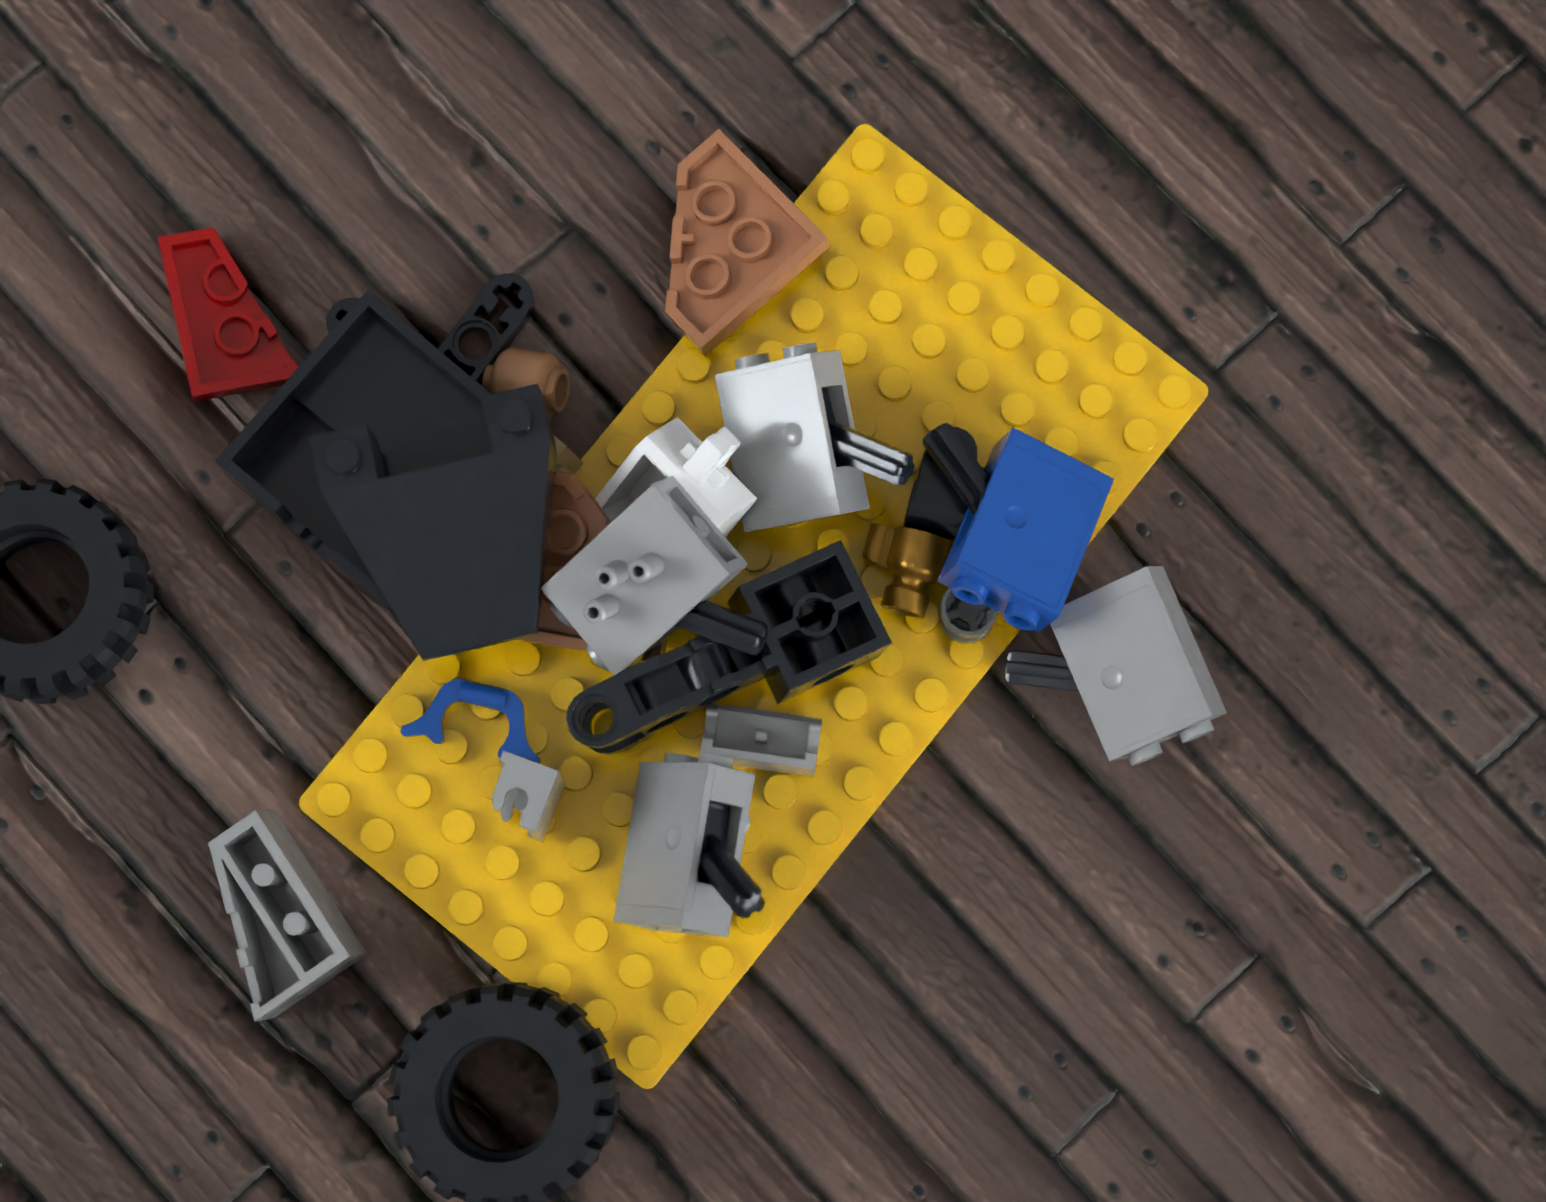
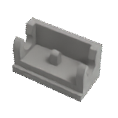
[700,704,822,777]
[492,751,565,843]

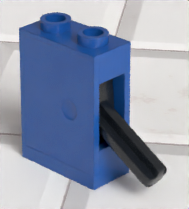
[922,423,1114,632]

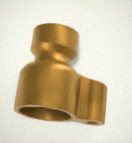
[862,523,951,619]

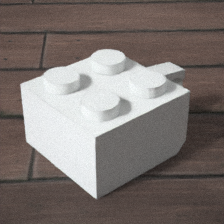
[595,417,757,537]

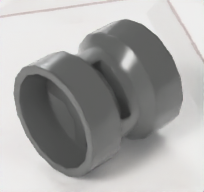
[938,588,998,644]

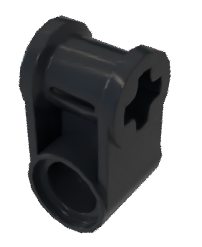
[903,427,977,541]

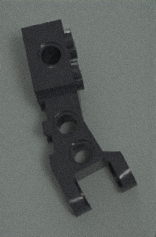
[566,540,892,755]

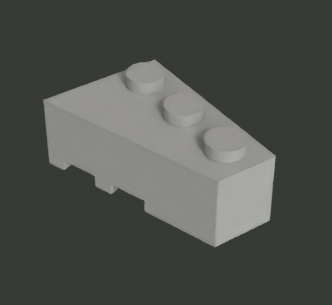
[208,810,368,1022]

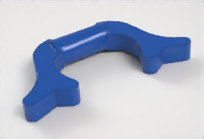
[400,679,541,764]

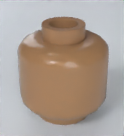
[482,347,570,419]

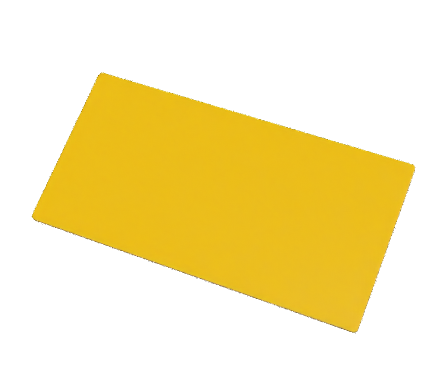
[299,124,1208,1089]

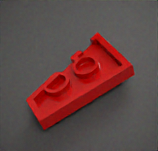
[158,227,298,402]

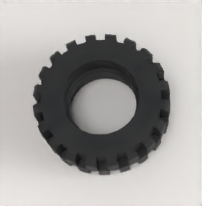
[0,478,154,704]
[387,982,620,1202]

